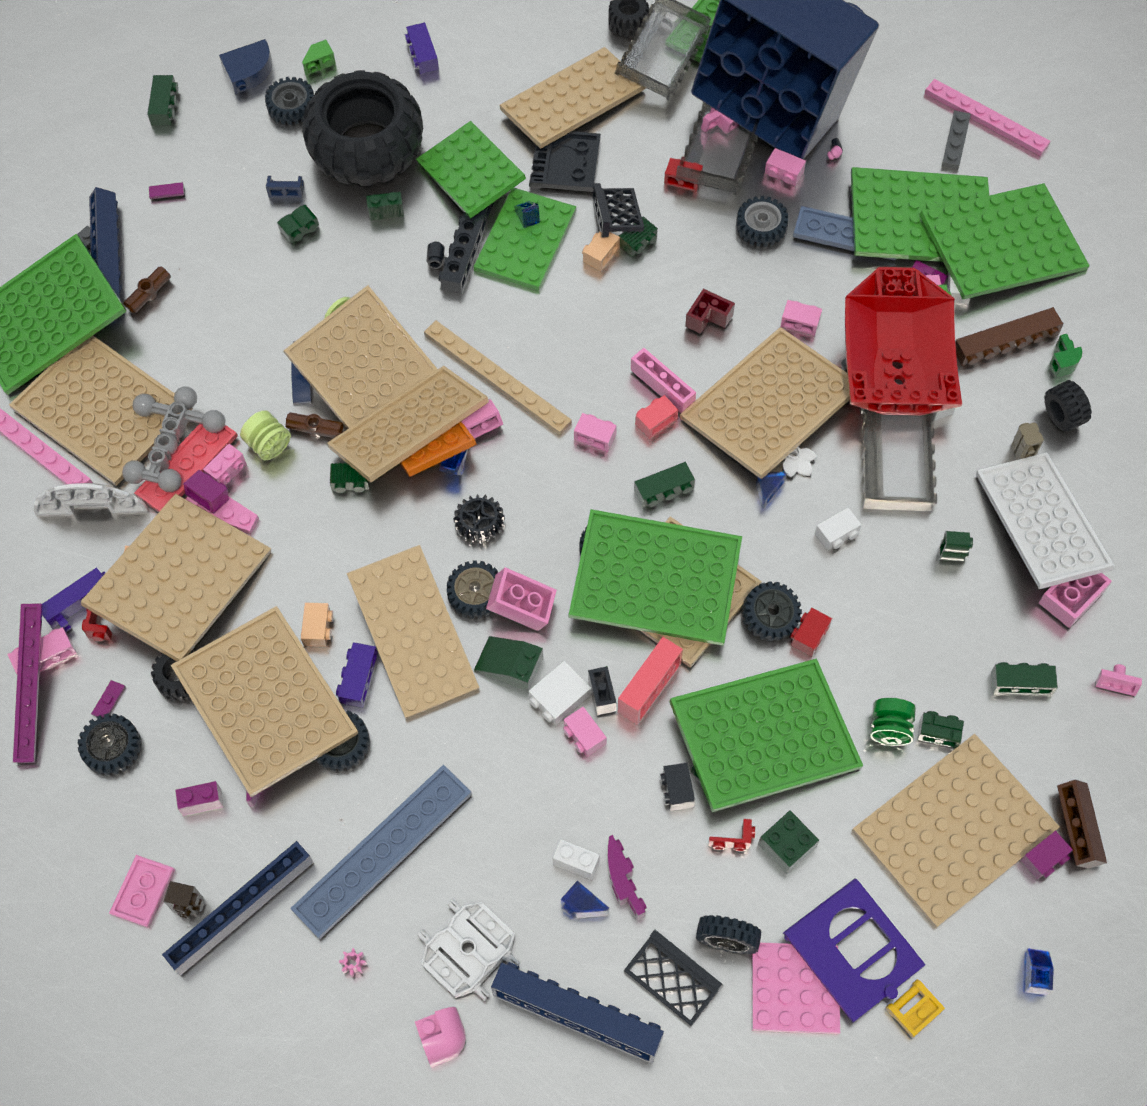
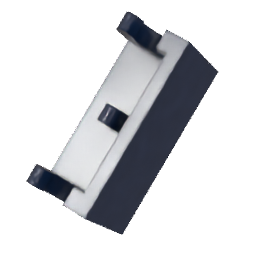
[266,176,304,198]

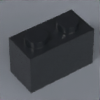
[588,666,617,715]
[660,762,695,811]

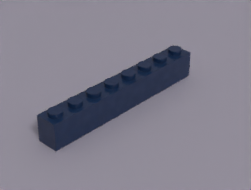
[89,187,122,302]
[162,841,314,976]

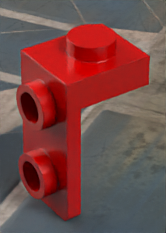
[82,608,112,641]
[708,819,755,851]

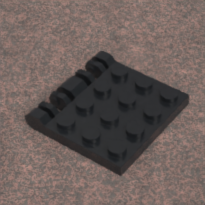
[529,131,601,192]

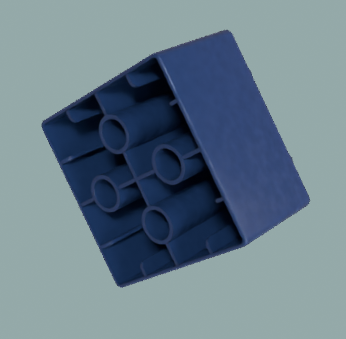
[691,0,879,159]

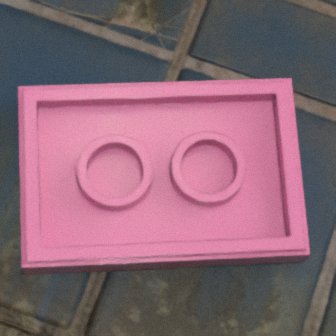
[109,855,175,928]

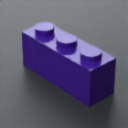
[404,22,439,74]
[336,642,378,708]

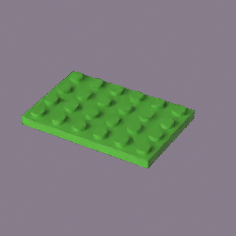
[416,121,526,218]
[474,188,577,291]

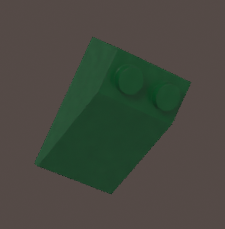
[474,636,543,691]

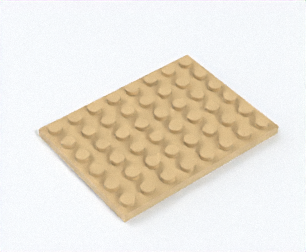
[680,327,850,479]
[9,336,193,486]
[81,494,271,661]
[171,606,358,797]
[852,734,1060,929]

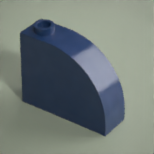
[219,39,272,94]

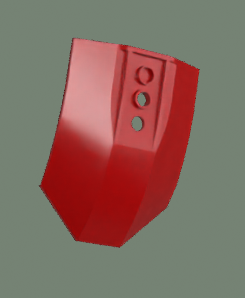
[845,267,962,416]

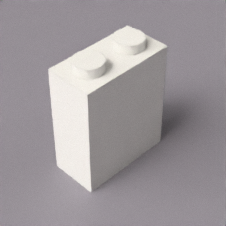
[529,661,591,725]

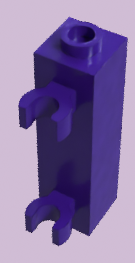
[42,567,105,632]

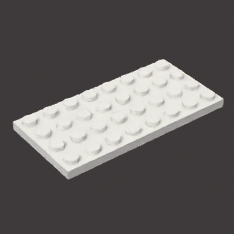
[976,453,1114,589]

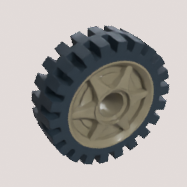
[446,560,498,619]

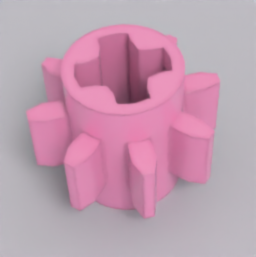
[339,948,367,977]

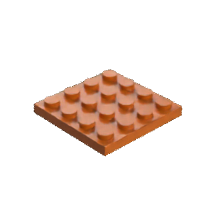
[400,421,477,477]

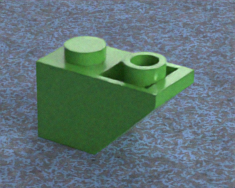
[302,39,336,75]

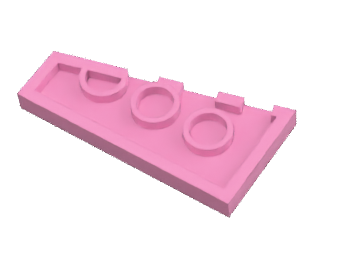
[186,496,259,534]

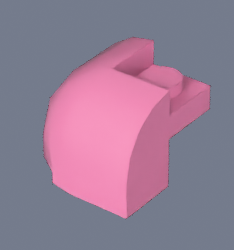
[415,1007,466,1068]

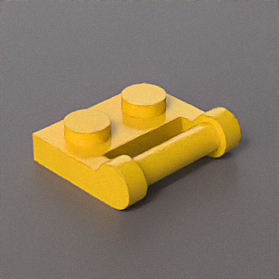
[886,979,945,1038]

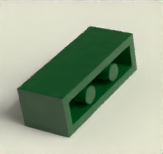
[147,75,179,125]
[634,461,695,508]
[991,662,1058,695]

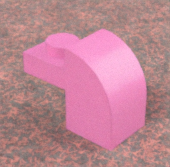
[701,108,739,135]

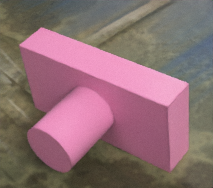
[1095,664,1142,696]

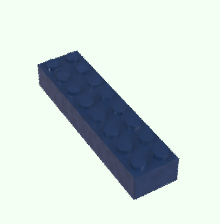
[491,962,664,1064]

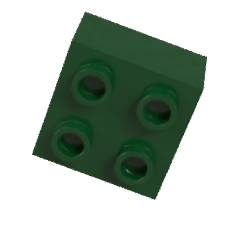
[758,810,819,874]

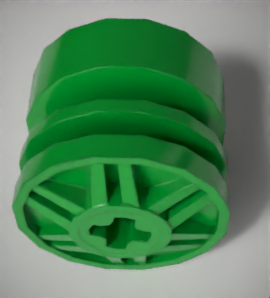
[870,698,916,746]

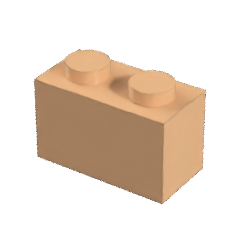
[582,231,620,272]
[301,603,333,647]

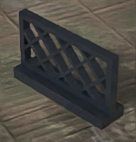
[592,183,644,237]
[624,929,724,1027]

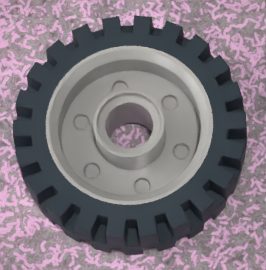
[736,196,789,247]

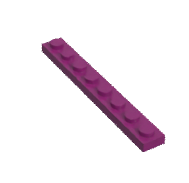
[13,603,43,763]

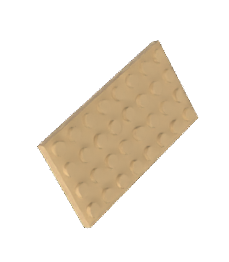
[500,47,646,149]
[327,365,489,482]
[347,545,480,719]

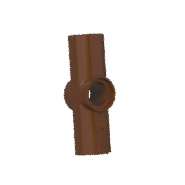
[123,266,171,314]
[285,412,344,438]

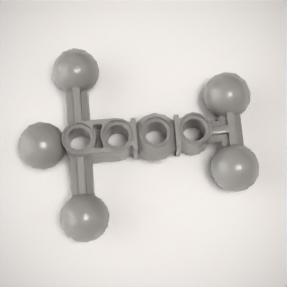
[122,386,226,492]

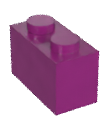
[183,470,229,514]
[175,781,224,816]
[1020,830,1073,880]

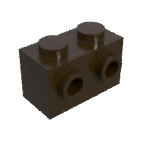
[163,881,204,919]

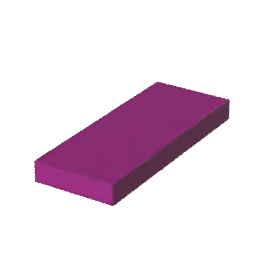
[149,182,184,199]
[912,260,948,285]
[91,680,126,717]

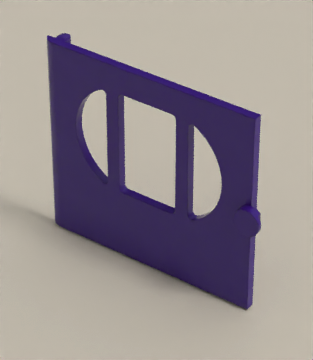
[783,878,926,1023]

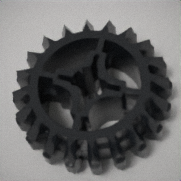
[453,494,505,544]

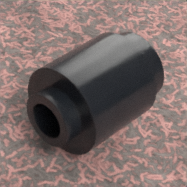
[426,241,445,269]

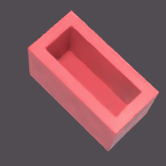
[635,395,678,439]

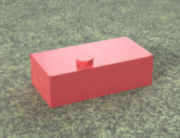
[617,637,683,725]

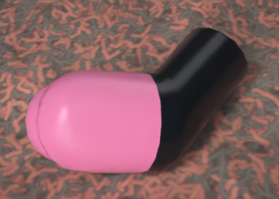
[827,138,843,160]

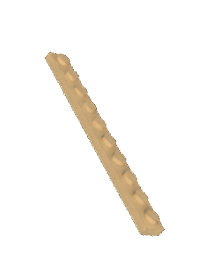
[424,320,572,435]

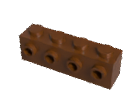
[1057,779,1107,869]

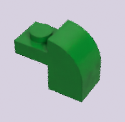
[1050,333,1083,378]

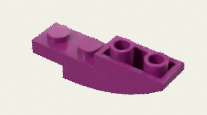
[608,835,647,921]

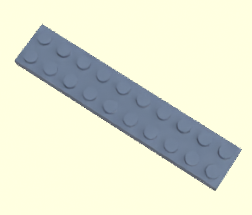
[290,764,472,940]

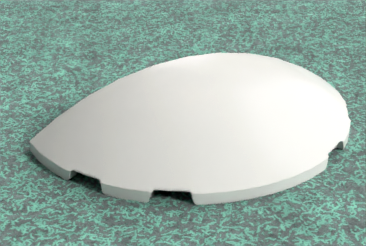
[34,483,149,516]

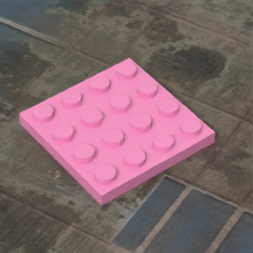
[752,942,840,1034]

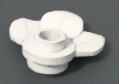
[783,447,817,477]

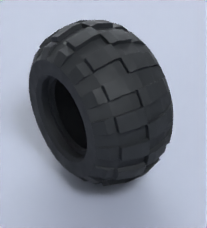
[302,70,424,186]

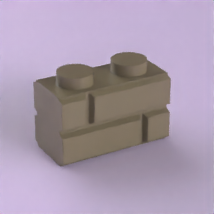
[1011,423,1044,460]

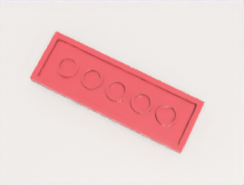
[134,424,238,512]

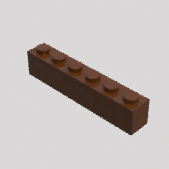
[955,307,1064,366]

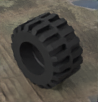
[608,0,649,37]
[1044,380,1092,432]
[151,651,193,702]

